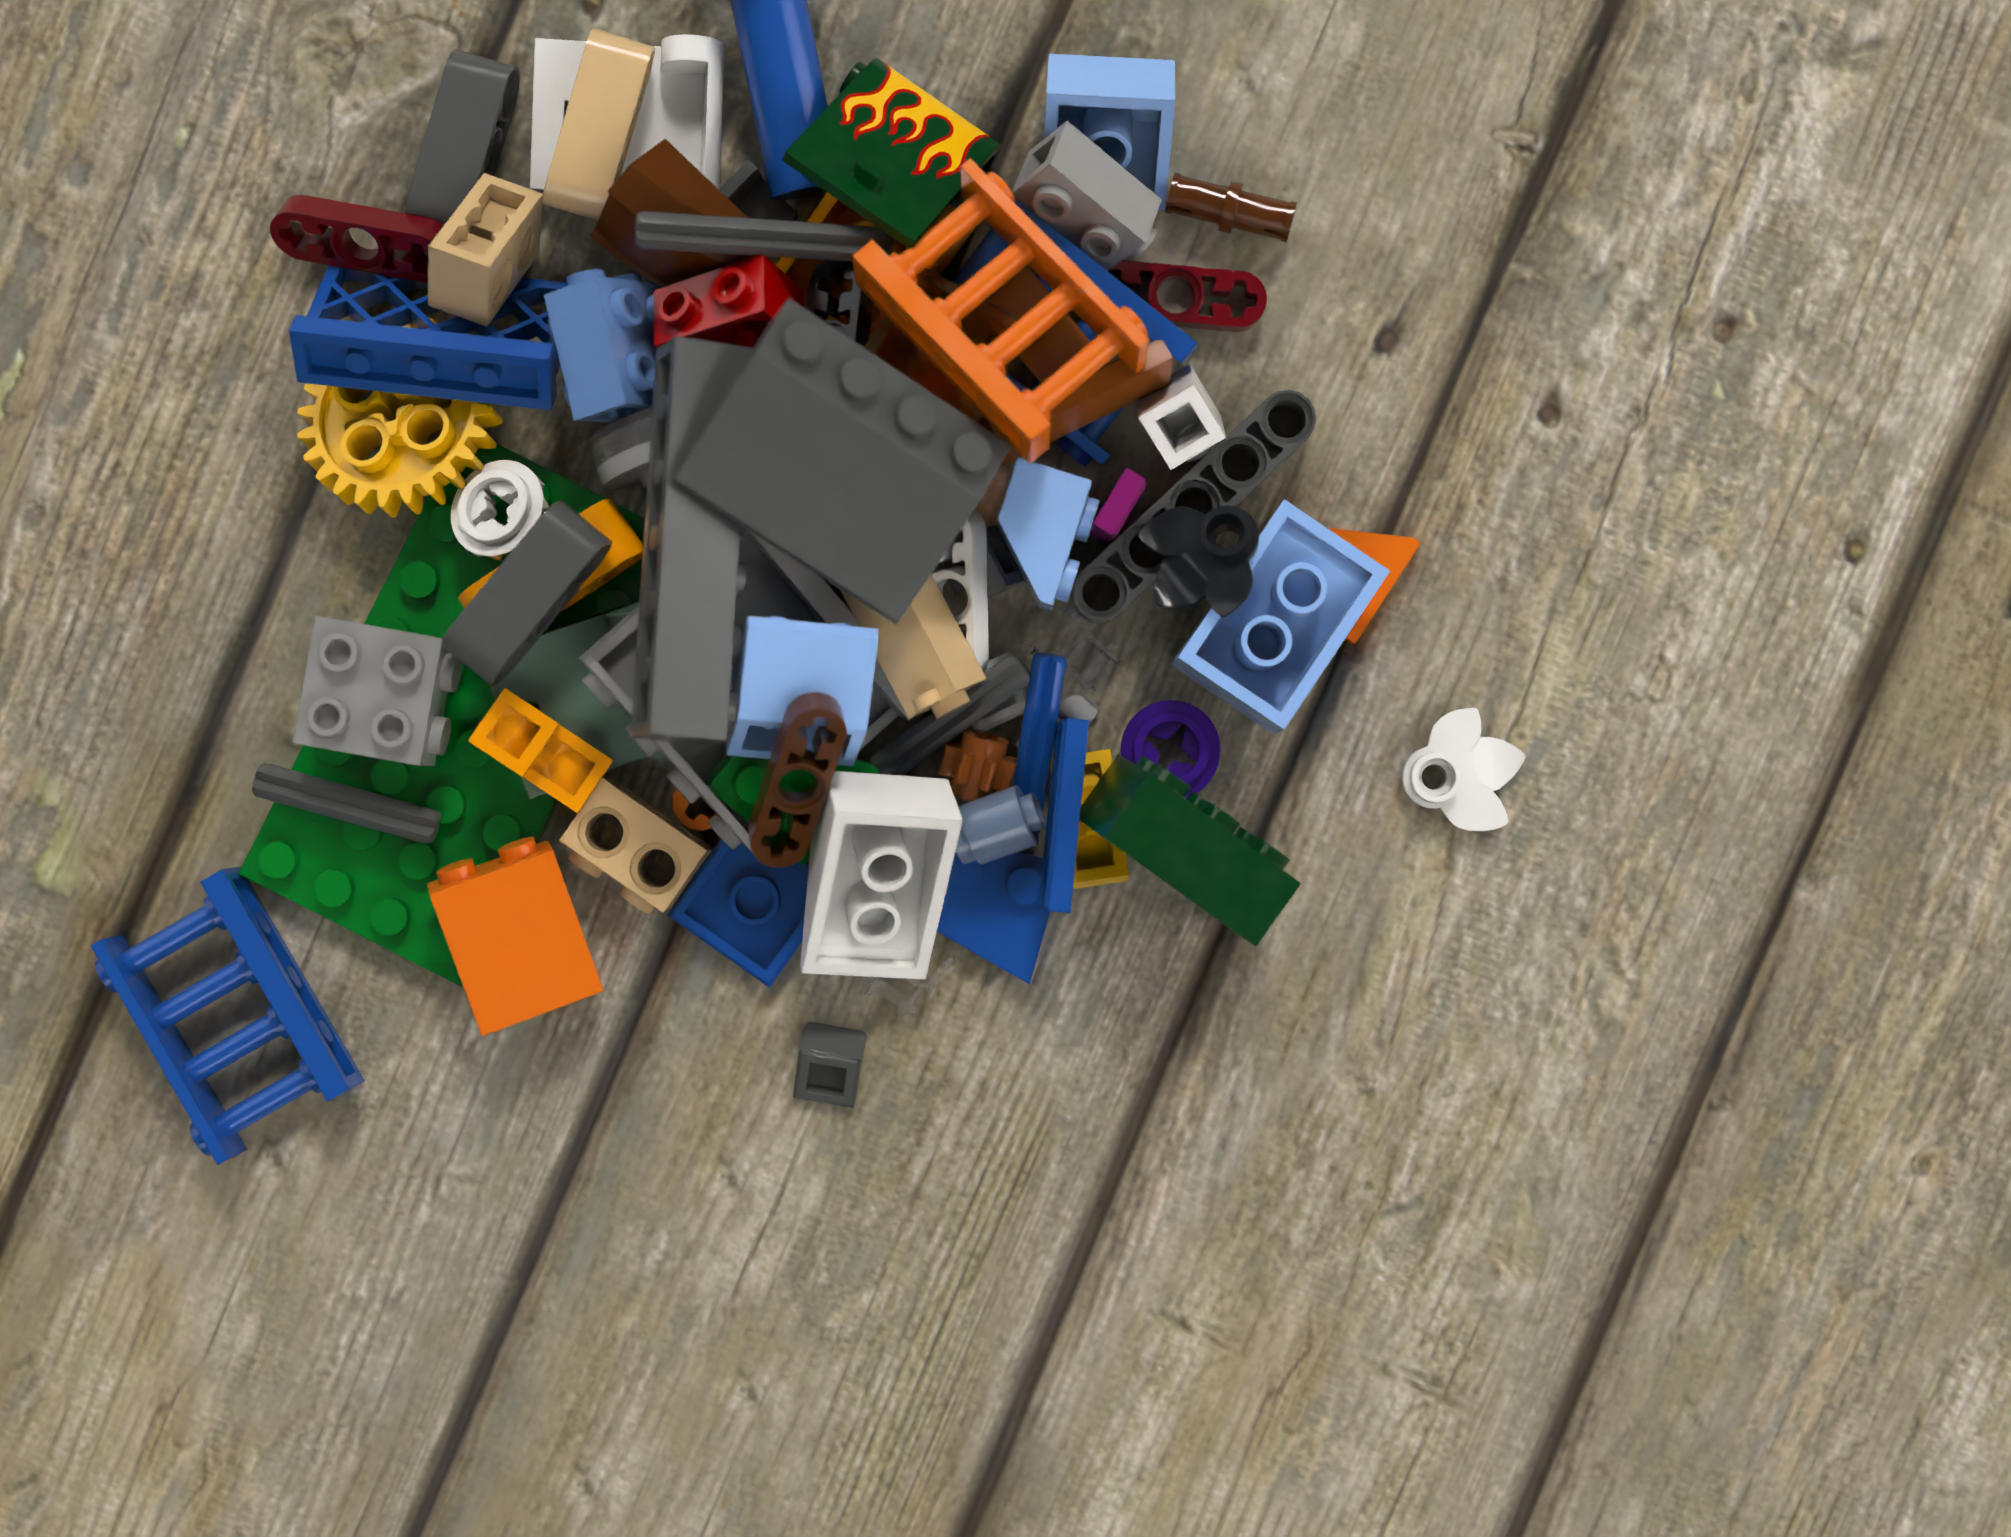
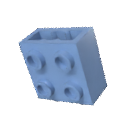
[544,269,663,423]

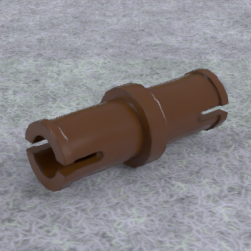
[1165,172,1297,243]

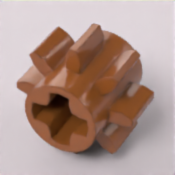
[938,729,1017,801]

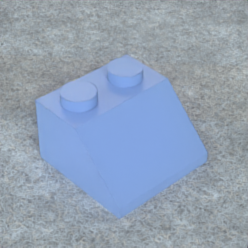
[1044,54,1175,211]

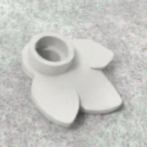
[1402,708,1526,831]

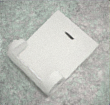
[530,34,725,192]

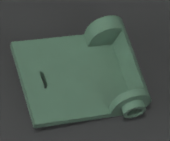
[490,600,674,799]

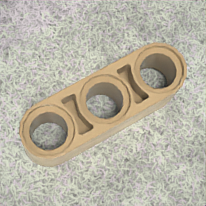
[543,28,655,221]

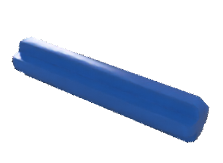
[1013,652,1066,834]

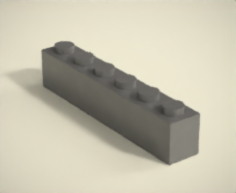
[631,336,752,745]

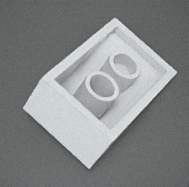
[800,771,963,979]

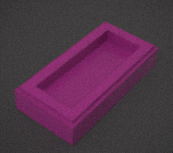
[1089,468,1147,546]

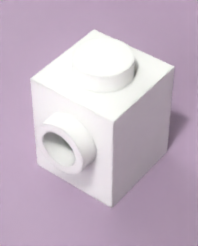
[1136,364,1226,470]

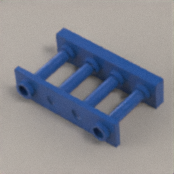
[939,197,1198,467]
[90,867,365,1165]

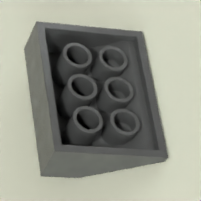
[672,298,1011,624]

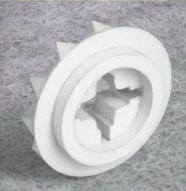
[451,460,549,561]

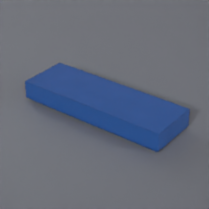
[1039,718,1089,913]

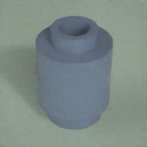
[956,785,1046,865]

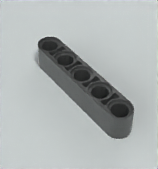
[1071,390,1316,624]

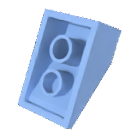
[1170,499,1390,735]

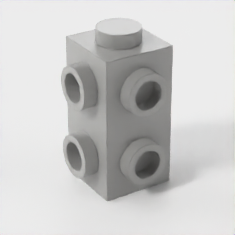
[1012,121,1162,271]

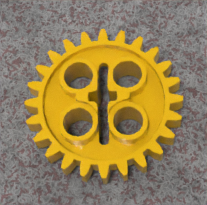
[297,318,503,517]

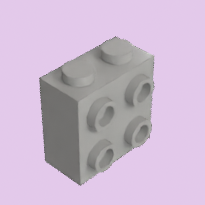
[292,615,462,766]

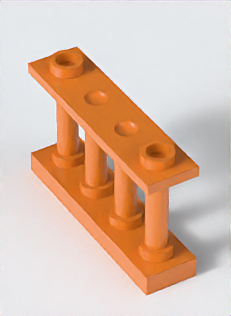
[852,159,1149,464]

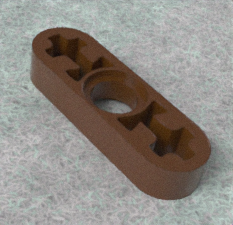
[748,692,847,868]

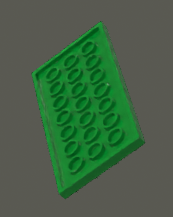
[238,444,645,987]

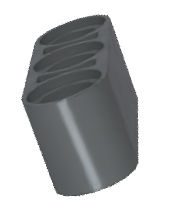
[405,49,520,225]
[441,500,612,687]

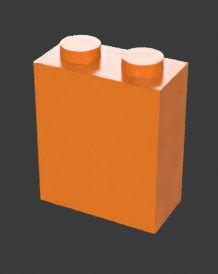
[427,837,604,1036]

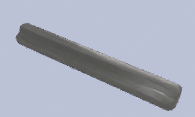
[634,211,894,262]

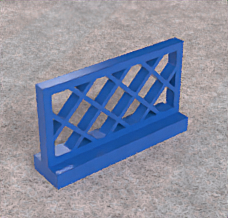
[289,265,568,411]

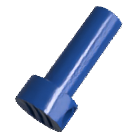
[730,0,828,201]

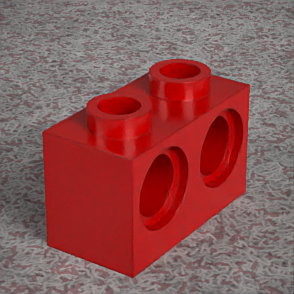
[654,254,804,351]

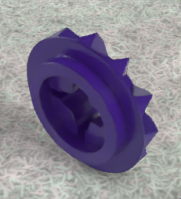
[1120,700,1221,798]

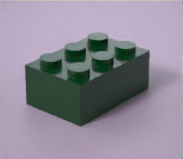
[1080,754,1301,947]

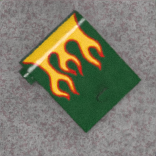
[782,58,1002,248]

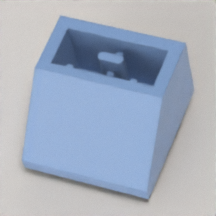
[998,457,1100,613]
[726,616,878,766]

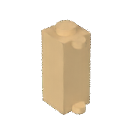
[840,575,987,719]

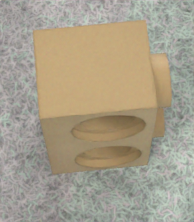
[428,173,543,327]
[559,778,714,914]

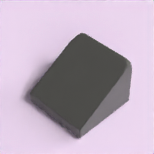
[793,1022,867,1108]

